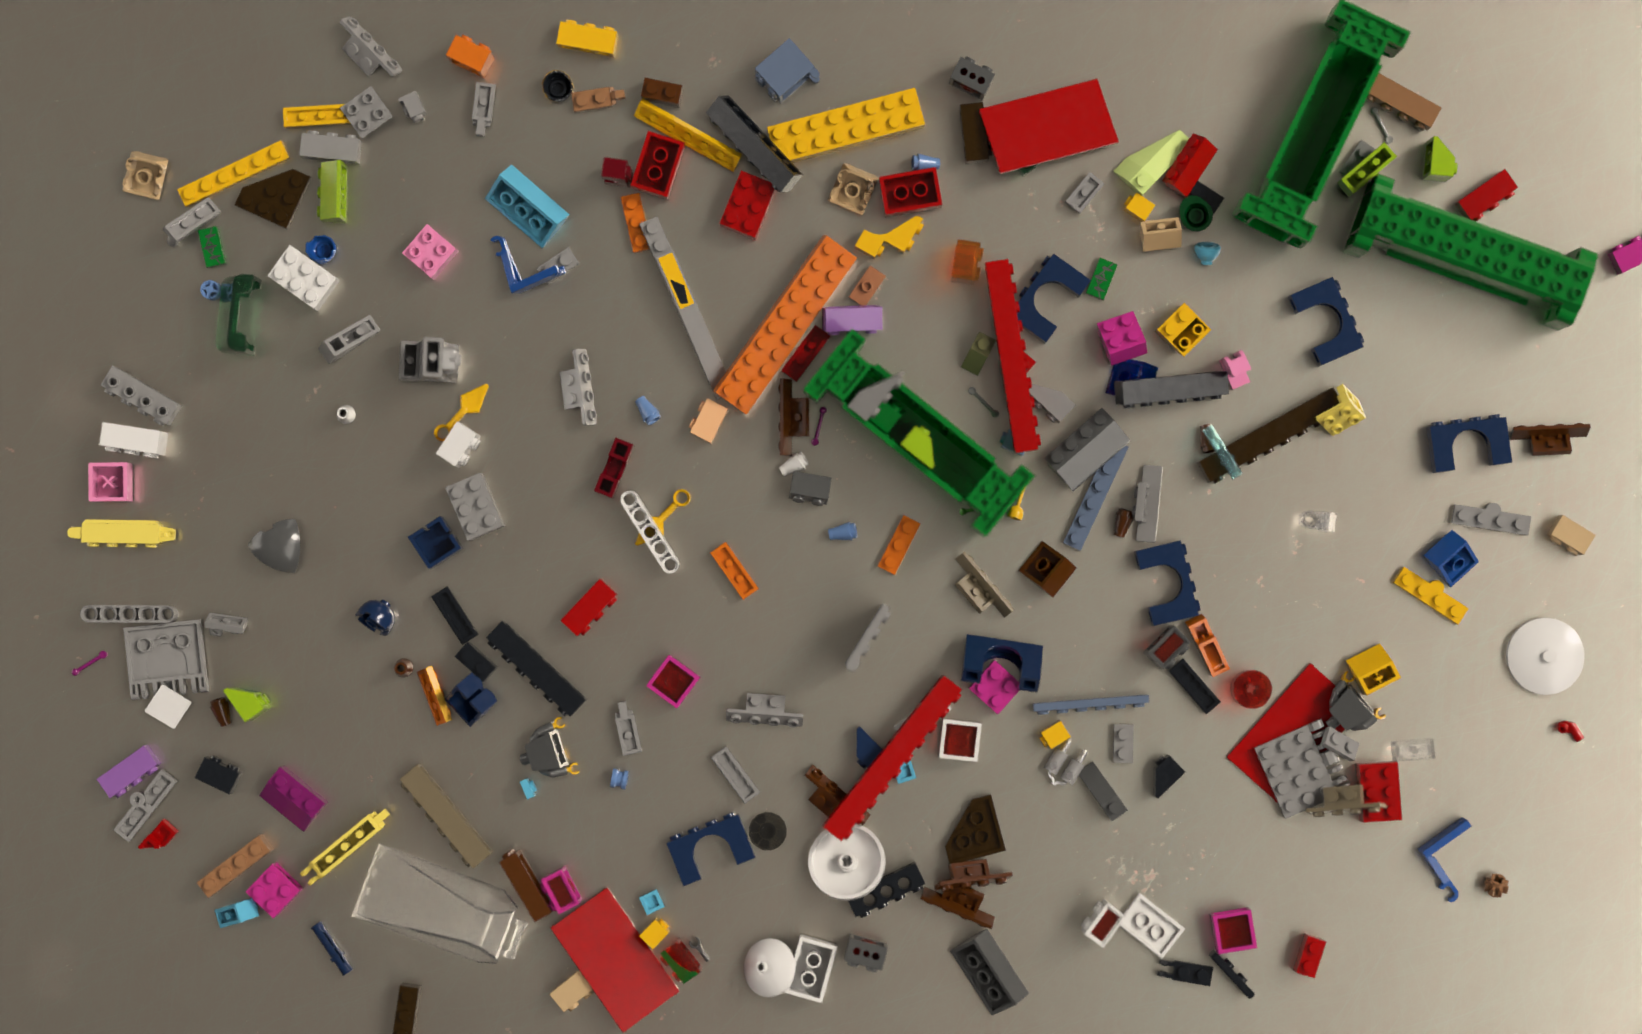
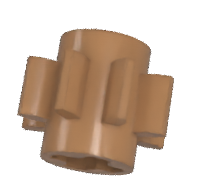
[1485,874,1509,898]

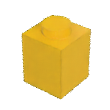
[1124,192,1155,222]
[1039,720,1070,749]
[639,918,670,949]

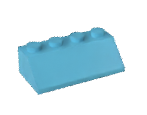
[485,165,570,248]

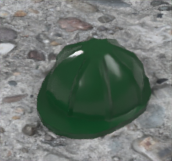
[1179,195,1213,232]

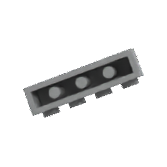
[101,365,182,426]

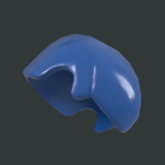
[305,235,337,264]

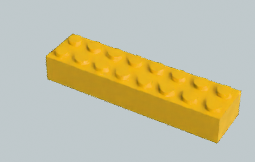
[767,88,925,163]

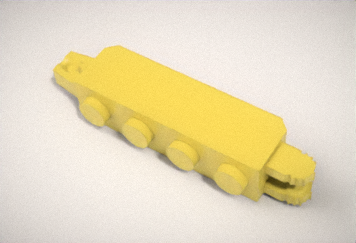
[66,519,176,548]
[300,809,391,886]

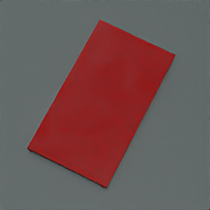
[979,79,1119,174]
[1227,663,1345,803]
[550,888,679,1033]

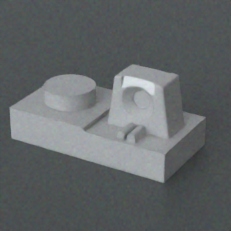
[205,613,248,637]

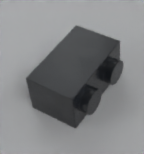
[454,642,498,682]
[195,755,243,795]

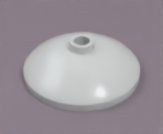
[744,938,795,997]

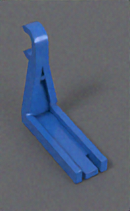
[490,236,566,294]
[1418,817,1471,902]

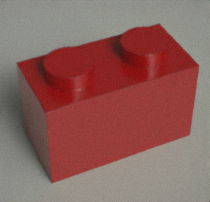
[1293,933,1326,979]

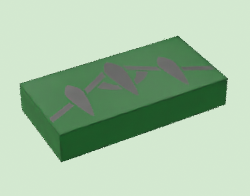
[198,226,226,268]
[1086,258,1118,300]

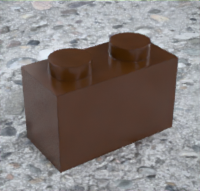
[641,78,683,108]

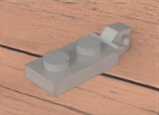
[472,82,496,137]
[615,701,642,756]

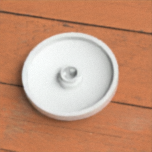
[1506,618,1584,695]
[808,824,886,901]

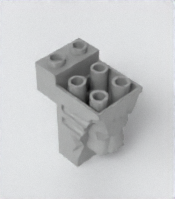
[399,337,461,383]

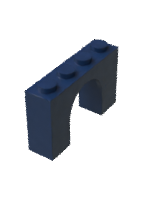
[1017,254,1091,344]
[1288,277,1364,367]
[1426,414,1512,473]
[1134,540,1201,626]
[961,634,1043,693]
[667,812,756,886]

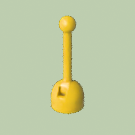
[1007,489,1025,521]

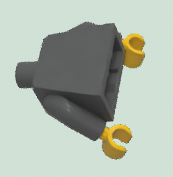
[1325,671,1386,731]
[520,717,579,778]

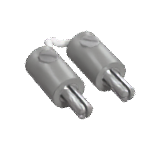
[1044,739,1088,786]

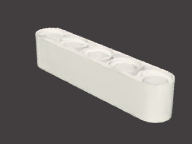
[620,490,680,574]

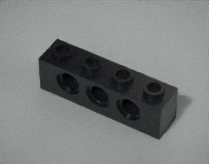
[848,861,925,918]

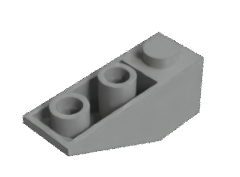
[848,371,905,421]
[1029,384,1075,423]

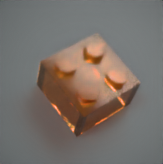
[950,239,984,285]

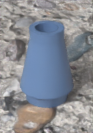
[911,154,940,171]
[635,396,661,425]
[828,522,858,540]

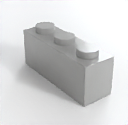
[299,130,362,164]

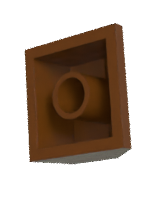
[1018,541,1077,597]

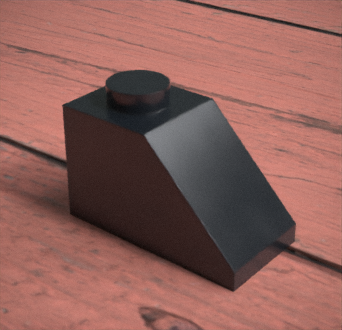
[1153,754,1185,799]

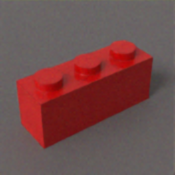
[1162,133,1218,197]
[1454,169,1518,222]
[560,579,618,636]

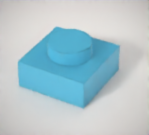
[896,760,916,784]
[520,778,537,799]
[639,889,665,915]

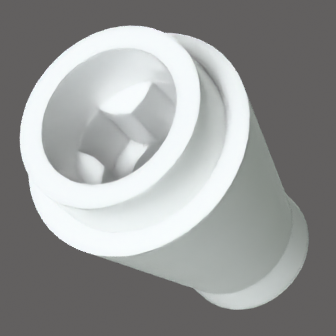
[337,405,356,424]
[779,452,809,476]

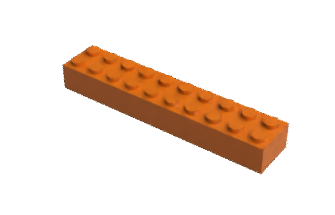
[713,235,857,415]

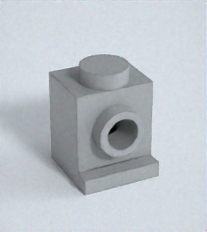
[398,91,427,123]

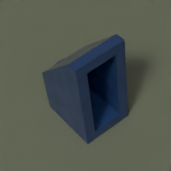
[856,726,882,770]

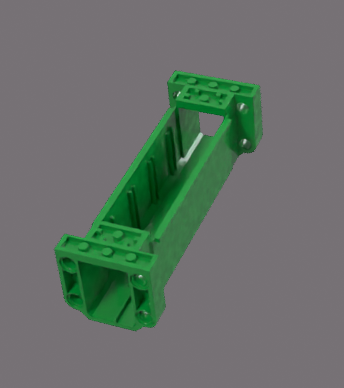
[1232,0,1411,249]
[1343,174,1598,330]
[803,329,1035,538]

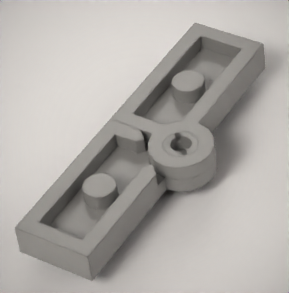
[1451,503,1531,535]
[114,769,178,842]

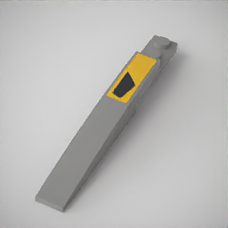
[639,216,726,400]

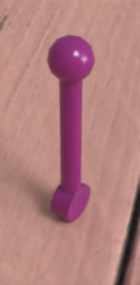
[811,407,827,446]
[71,651,107,676]

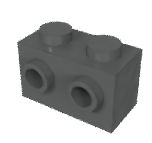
[789,471,832,506]

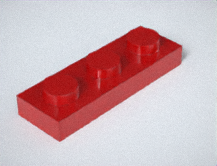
[781,325,831,382]

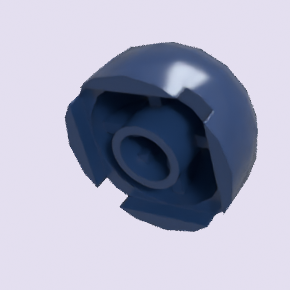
[355,600,395,636]

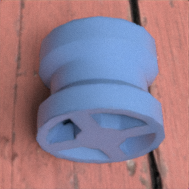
[200,280,222,301]
[610,768,629,790]

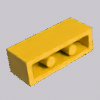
[556,20,618,57]

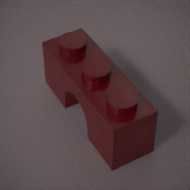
[601,157,633,188]
[594,437,635,499]

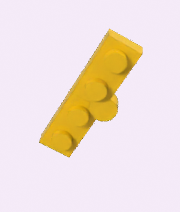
[1393,567,1469,625]

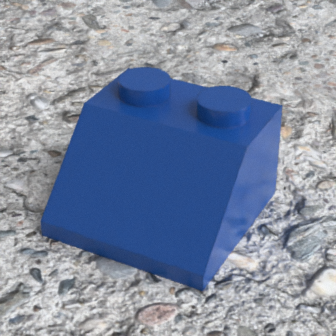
[1424,530,1479,587]

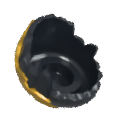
[542,70,573,102]

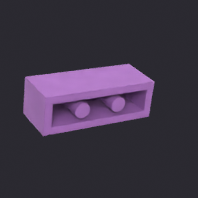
[822,305,883,335]
[97,745,161,798]

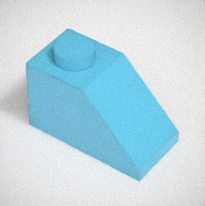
[214,898,259,928]

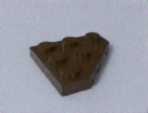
[234,169,311,229]
[945,794,1006,864]

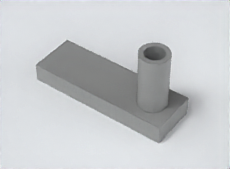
[163,197,221,247]

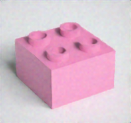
[402,224,459,280]
[88,462,133,502]

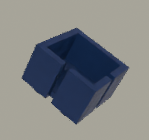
[408,516,464,570]
[445,672,498,727]

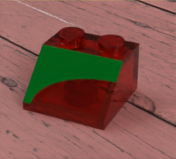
[660,937,703,984]

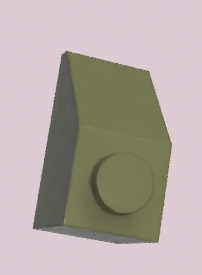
[961,331,996,376]

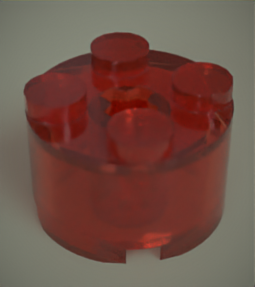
[1230,670,1272,709]

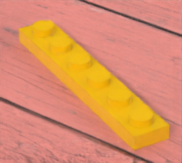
[634,98,742,172]
[177,140,290,207]

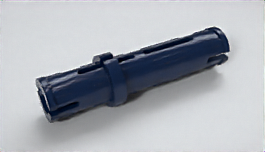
[311,921,353,976]

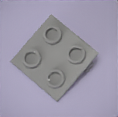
[340,86,393,138]

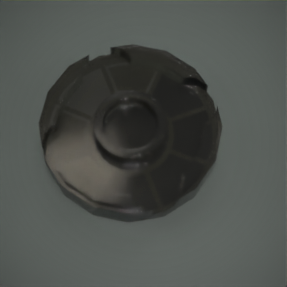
[749,812,787,850]

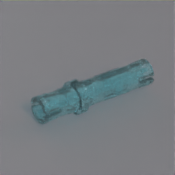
[1202,425,1243,480]

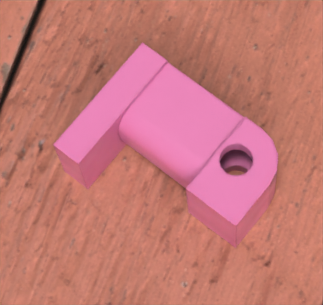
[1219,350,1251,390]

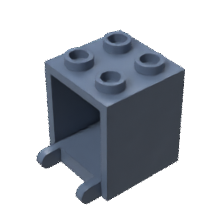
[755,38,820,103]

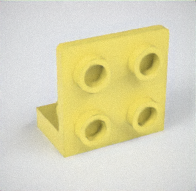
[1316,384,1366,436]

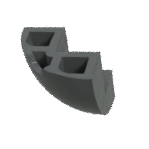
[248,519,300,573]

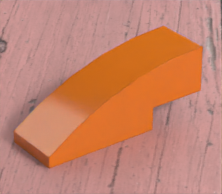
[1185,614,1230,677]

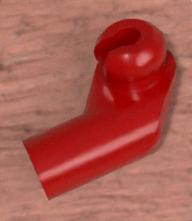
[1557,721,1584,742]

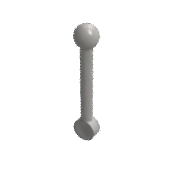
[1371,107,1393,144]
[968,387,999,417]

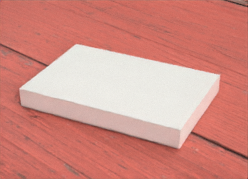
[1117,893,1185,959]

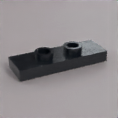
[431,586,479,645]
[1168,658,1221,715]
[1209,949,1256,999]

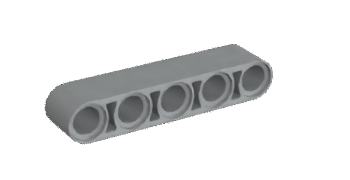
[80,605,179,623]

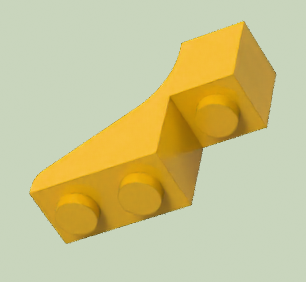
[855,216,924,259]

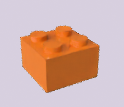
[446,34,495,79]

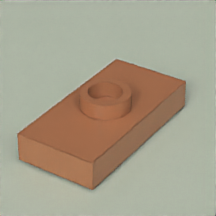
[849,266,886,305]

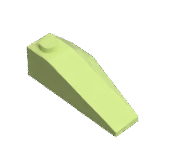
[1113,130,1189,196]

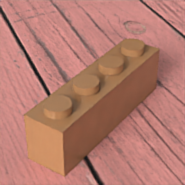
[1366,73,1442,131]
[197,834,274,898]

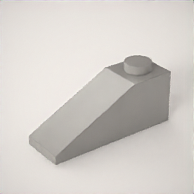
[318,315,380,364]

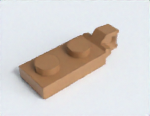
[571,87,626,113]

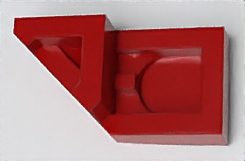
[138,819,179,849]

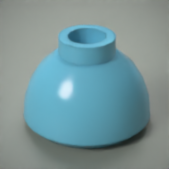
[1194,242,1221,265]

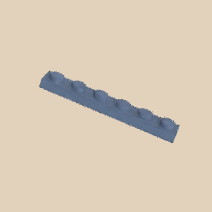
[1063,446,1129,551]
[1032,694,1149,715]

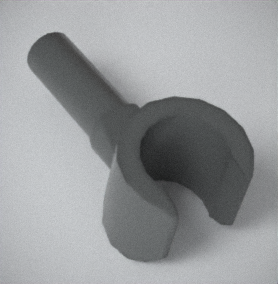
[689,937,710,962]

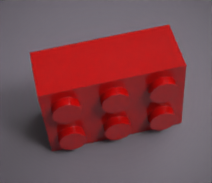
[630,131,686,200]
[879,167,942,218]
[719,170,776,241]
[1355,761,1402,823]

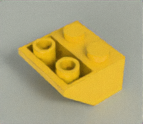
[1155,302,1211,357]
[1345,643,1401,695]

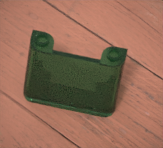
[216,274,262,356]

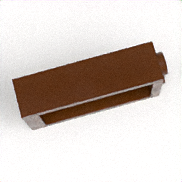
[499,849,553,922]

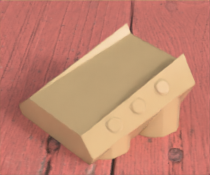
[122,151,168,200]
[828,163,878,215]

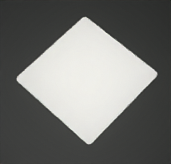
[145,684,192,729]

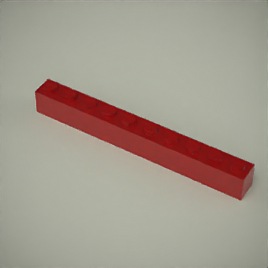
[984,259,1041,454]
[822,675,962,842]

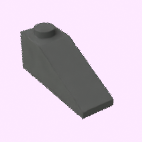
[1079,761,1128,821]

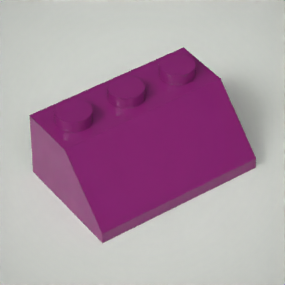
[259,766,328,832]

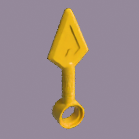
[434,384,488,442]
[635,489,691,546]

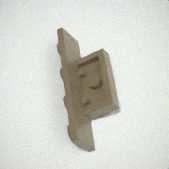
[955,551,1014,618]
[1306,785,1387,817]

